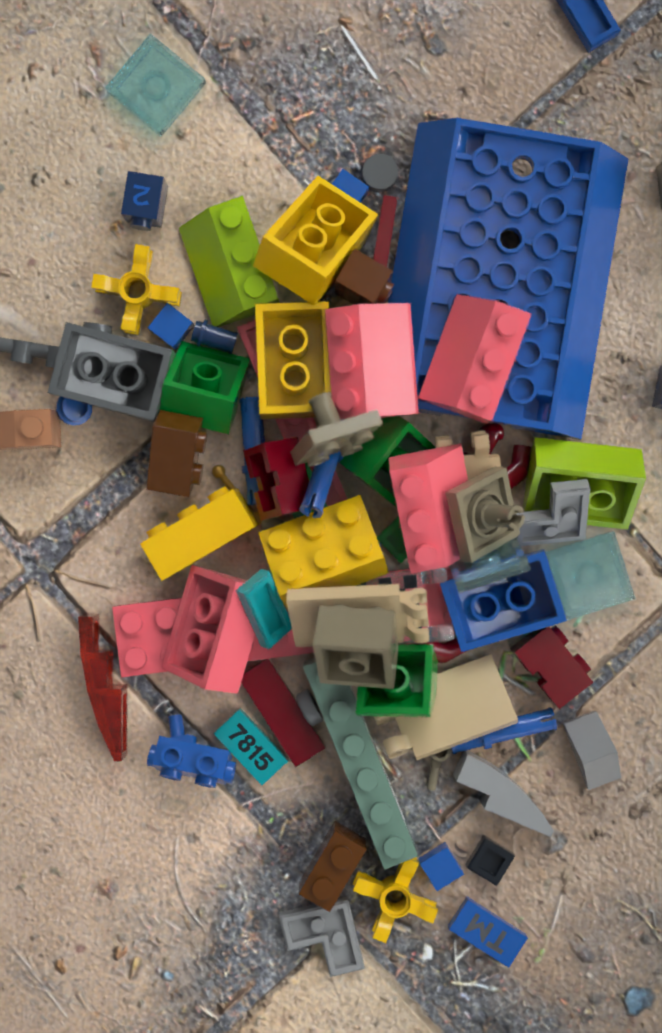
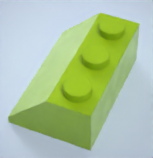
[179,196,279,327]
[523,437,646,530]

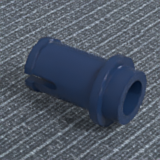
[191,319,238,354]

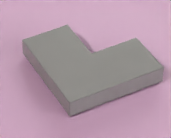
[513,479,590,547]
[279,896,365,977]

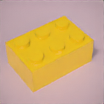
[253,176,378,306]
[255,301,331,420]
[258,495,389,611]

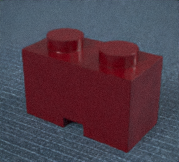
[243,437,309,521]
[509,625,593,709]

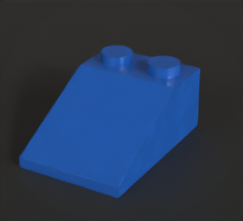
[440,549,567,652]

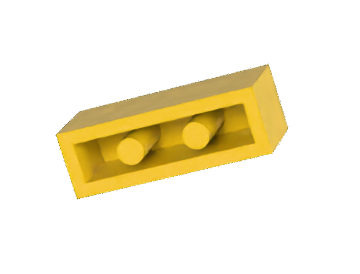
[140,486,259,581]

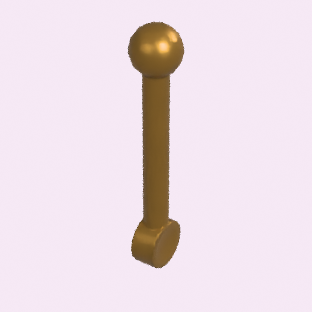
[212,465,262,525]

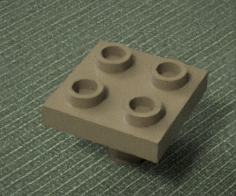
[290,392,383,467]
[445,466,525,563]

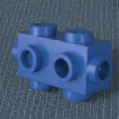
[147,715,236,788]

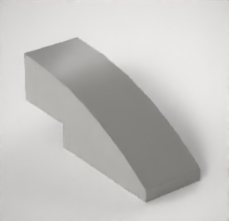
[453,750,554,837]

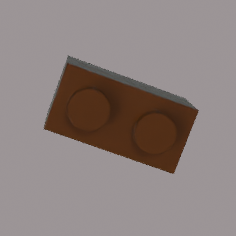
[335,248,395,305]
[146,410,207,497]
[298,821,366,912]

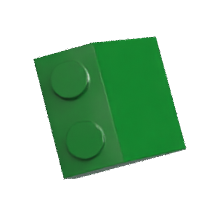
[160,341,250,435]
[339,416,435,508]
[356,644,438,717]

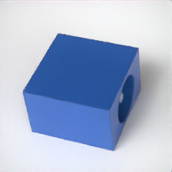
[332,169,369,203]
[148,302,195,350]
[418,842,464,891]

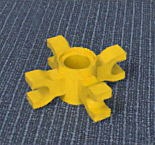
[91,244,182,336]
[352,857,438,943]

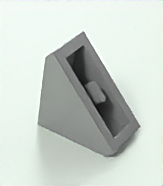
[563,711,621,790]

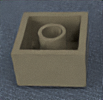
[313,605,398,689]

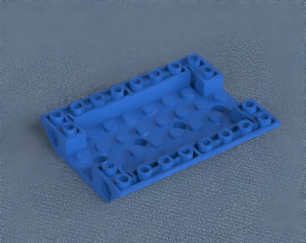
[388,118,629,440]

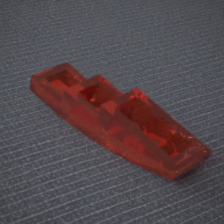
[78,614,127,761]

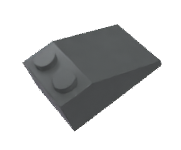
[48,322,176,422]

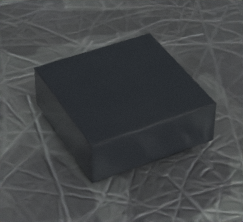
[465,834,515,886]

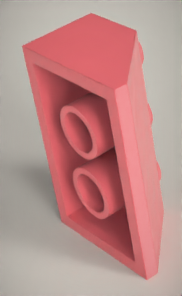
[418,294,532,424]
[325,303,419,420]
[389,443,468,574]
[161,565,255,694]

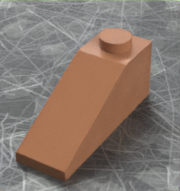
[0,409,62,450]

